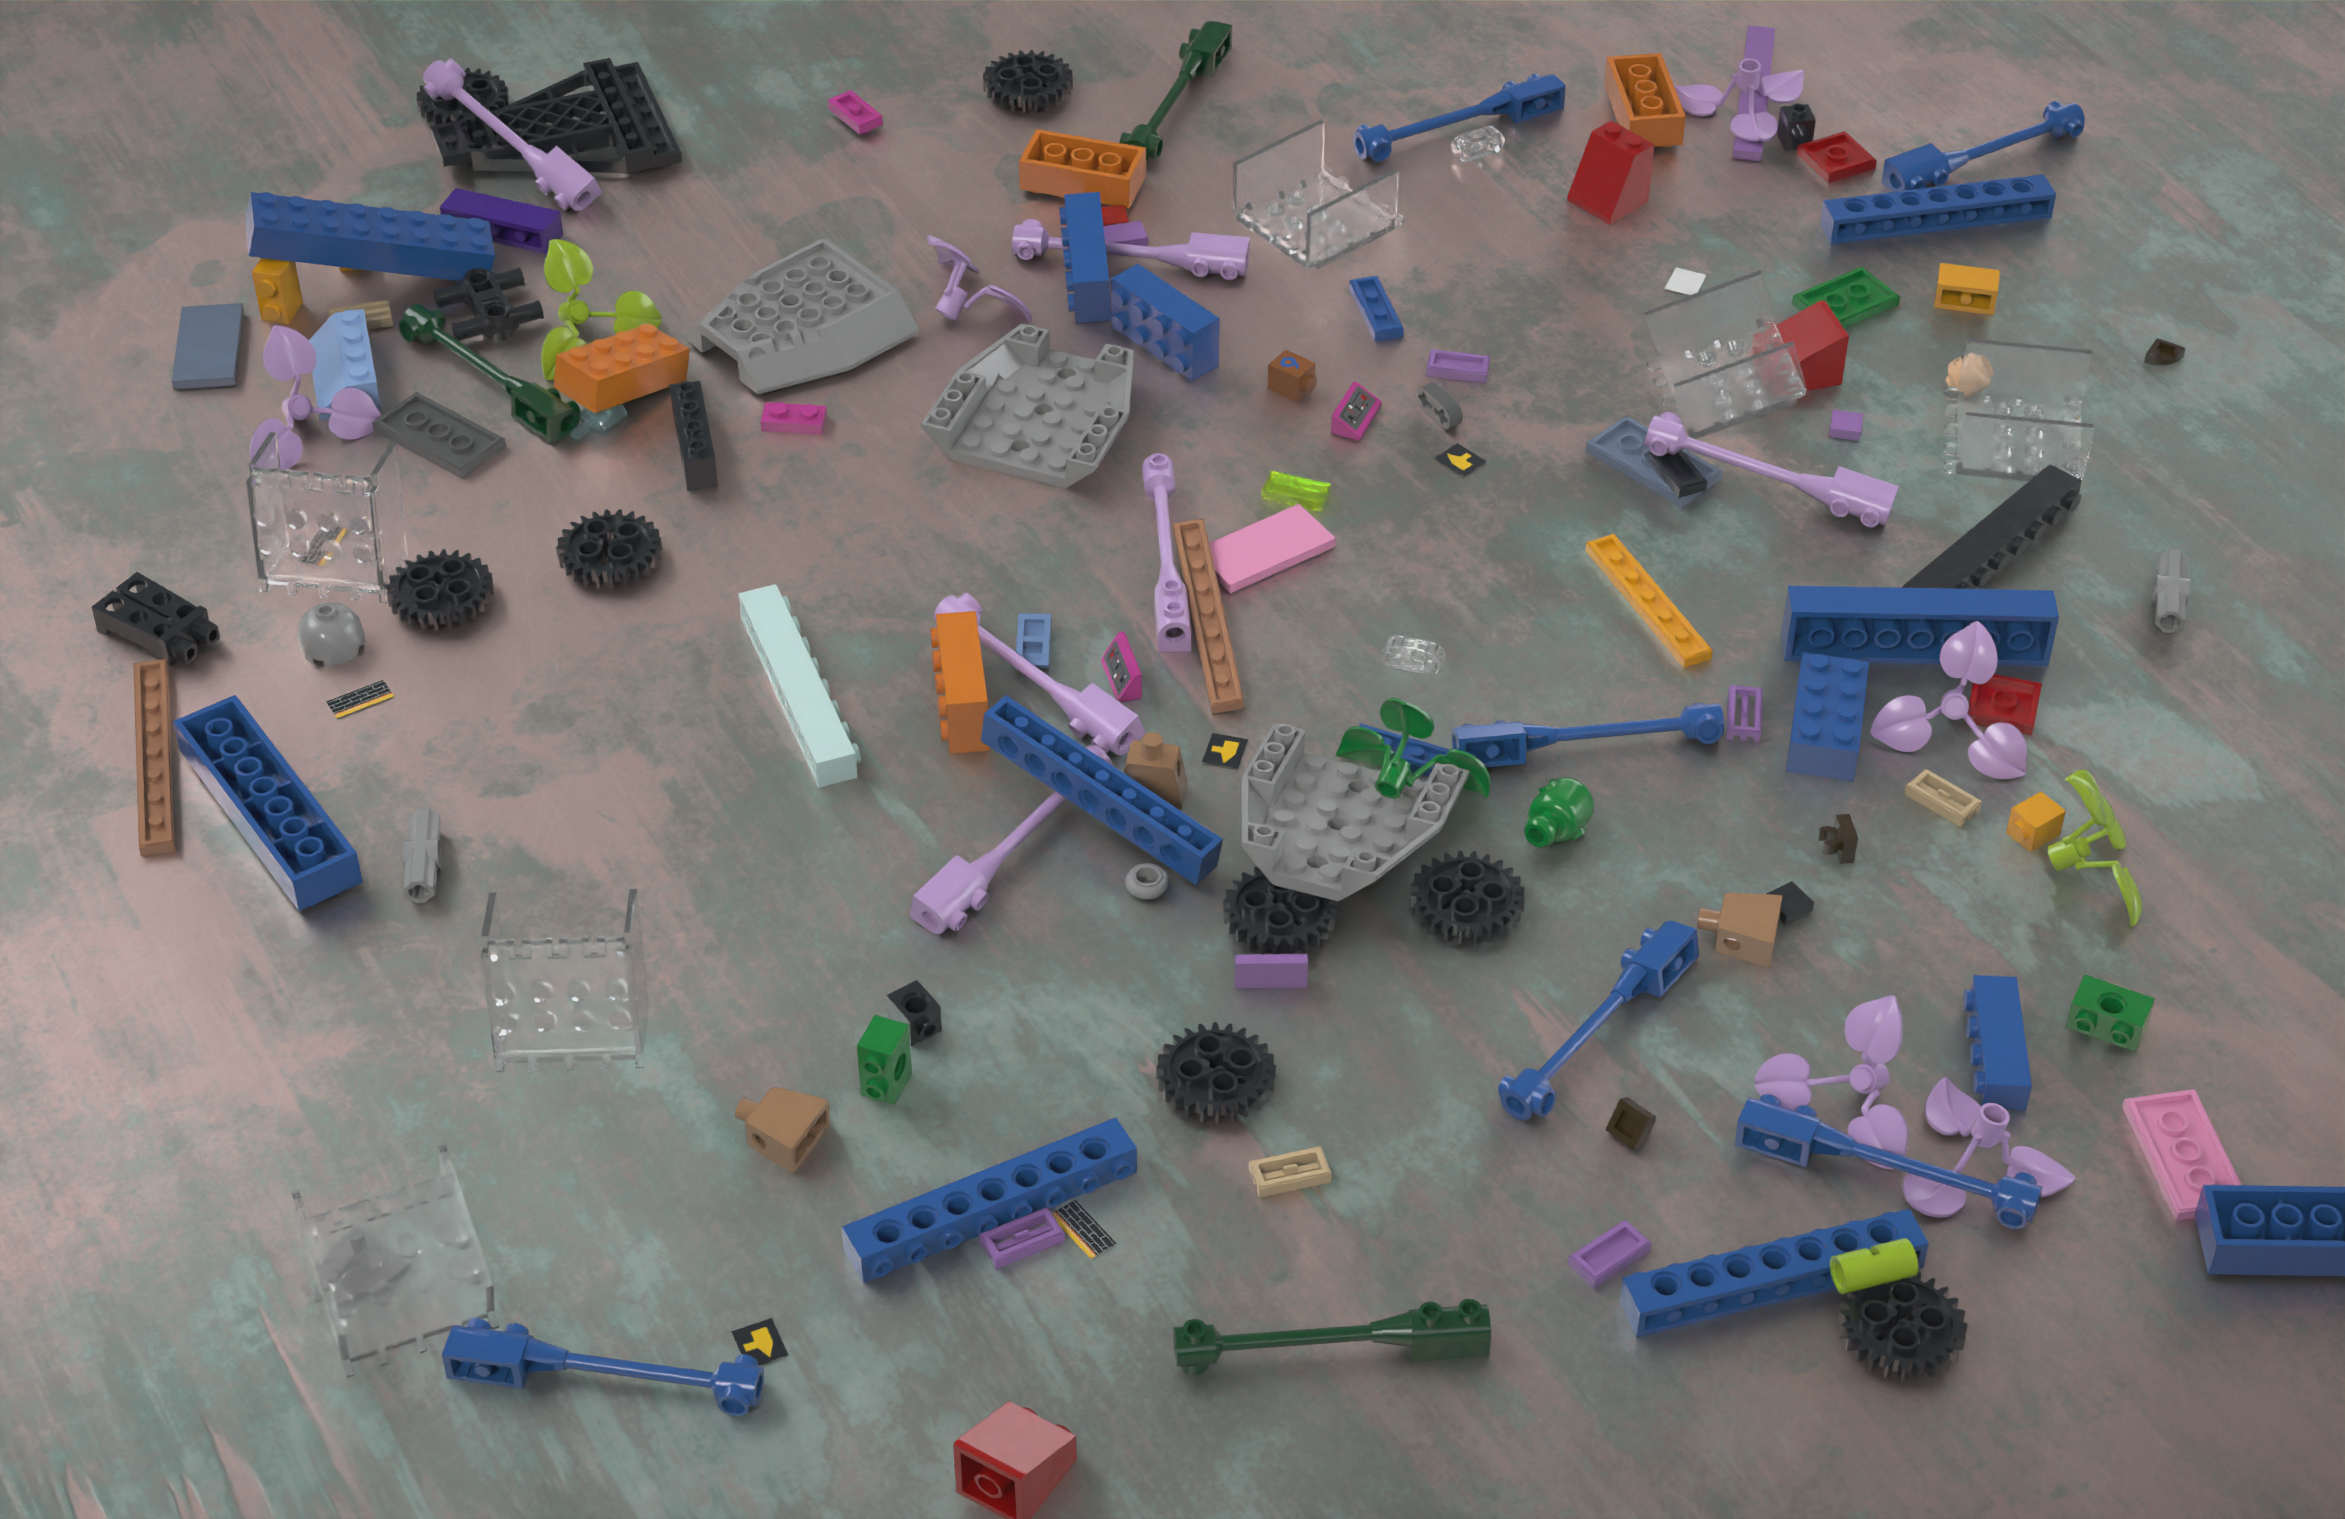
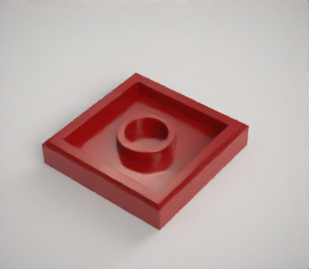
[1796,131,1877,183]
[1965,674,2042,736]

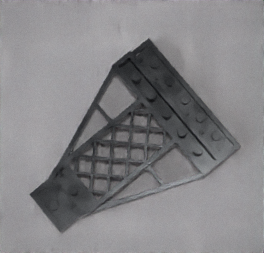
[430,58,682,173]

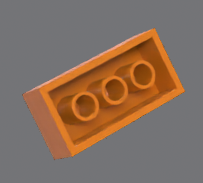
[1604,53,1686,147]
[1019,129,1146,209]
[554,324,690,413]
[930,611,990,754]

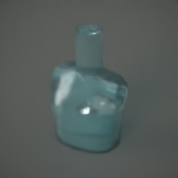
[570,404,627,441]

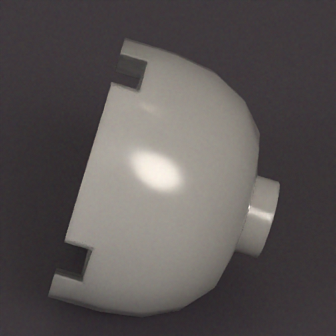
[297,603,365,666]

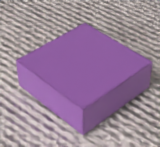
[1829,409,1864,441]

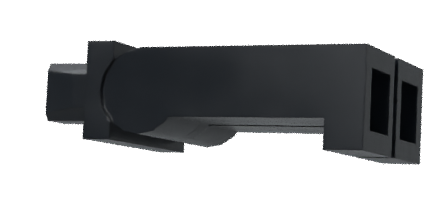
[91,572,220,666]

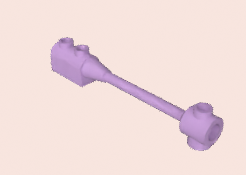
[423,58,602,211]
[1012,219,1250,280]
[1644,412,1899,527]
[1142,453,1191,653]
[934,592,1146,755]
[909,745,1112,934]

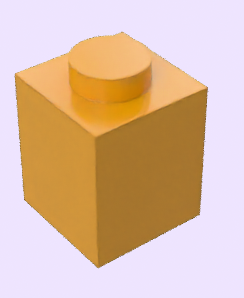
[2006,791,2066,852]

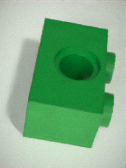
[2066,974,2155,1052]
[857,1015,912,1105]

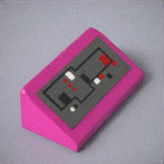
[1331,381,1382,441]
[1101,631,1142,703]

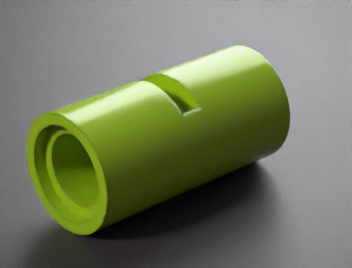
[1830,1238,1918,1294]

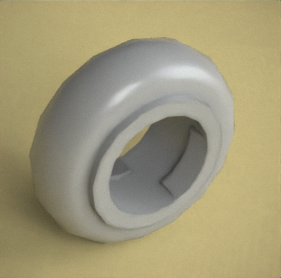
[1125,863,1169,900]

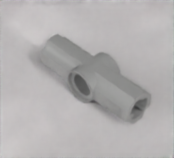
[2152,549,2191,634]
[402,808,442,903]

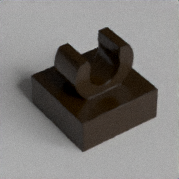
[1818,814,1858,864]
[1605,1097,1656,1150]

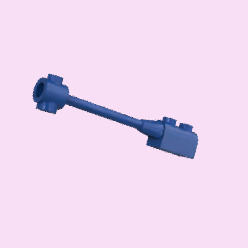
[1353,74,1566,162]
[1881,101,2085,192]
[1452,703,1724,767]
[1498,921,1699,1120]
[1735,1094,2043,1229]
[441,1318,764,1416]

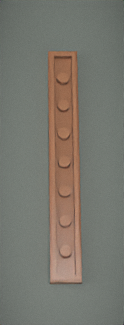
[1172,518,1245,714]
[133,659,176,856]

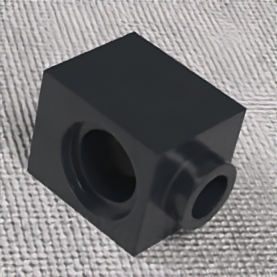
[1777,103,1816,151]
[886,980,942,1046]

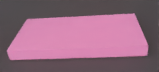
[1209,504,1336,593]
[2122,1089,2242,1221]

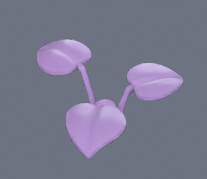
[1674,58,1804,142]
[927,235,1032,323]
[250,325,382,473]
[1870,621,2027,779]
[1754,995,1908,1169]
[1903,1077,2076,1218]

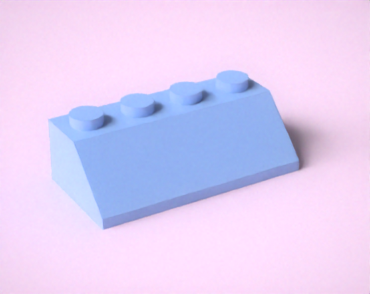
[309,309,382,420]

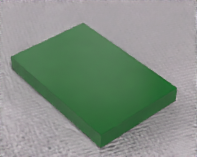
[1792,267,1900,328]

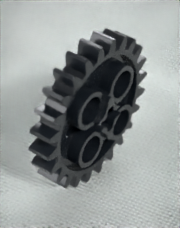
[983,50,1073,112]
[416,68,509,126]
[556,509,662,588]
[386,549,494,630]
[1410,851,1525,944]
[1223,867,1338,954]
[1156,1022,1276,1124]
[1837,1272,1968,1381]

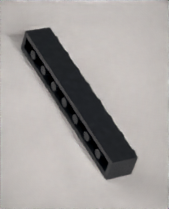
[1902,464,2082,589]

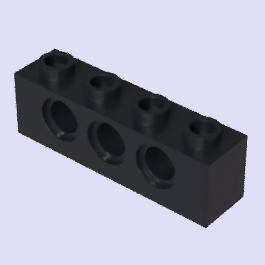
[669,381,718,491]

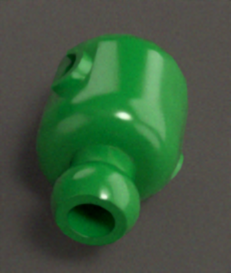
[1524,777,1594,848]

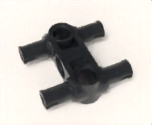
[433,267,544,342]

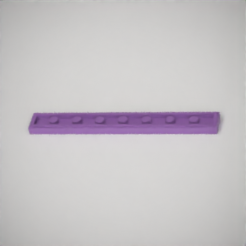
[1733,25,1775,161]

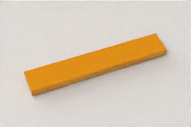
[1585,534,1713,668]

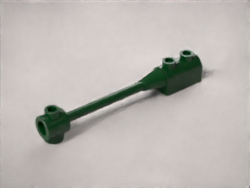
[1119,21,1232,161]
[399,304,581,443]
[1173,1299,1491,1375]

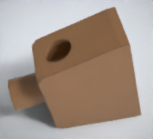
[1124,732,1188,809]
[1697,892,1782,968]
[735,1087,831,1173]

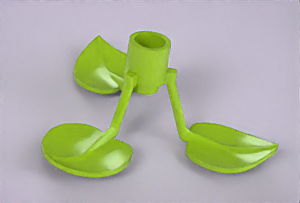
[541,239,662,380]
[2047,769,2143,927]

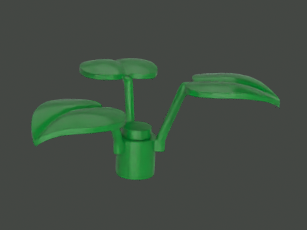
[1336,697,1491,799]

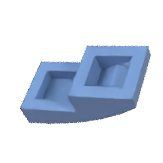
[1016,613,1052,668]

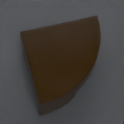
[2144,338,2185,365]

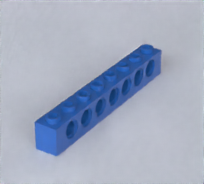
[1820,174,2056,244]
[981,695,1223,886]
[842,1117,1137,1283]
[1619,1209,1929,1338]

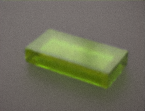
[1261,471,1331,511]

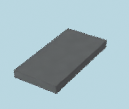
[372,392,506,479]

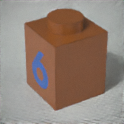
[1268,350,1317,402]

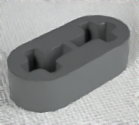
[1416,382,1463,430]

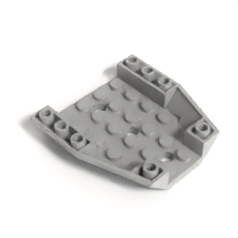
[684,238,920,394]
[921,324,1134,488]
[1241,723,1469,901]

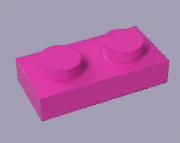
[828,90,883,135]
[760,402,827,435]

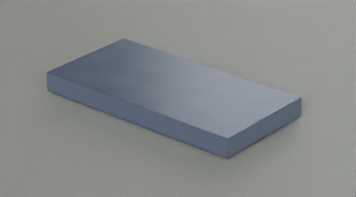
[172,303,244,389]
[1585,415,1723,508]

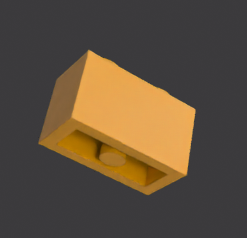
[252,258,303,324]
[1934,263,2000,315]

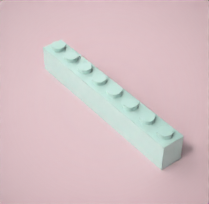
[738,584,861,788]

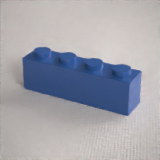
[1963,975,2032,1111]

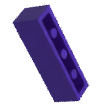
[439,188,563,254]

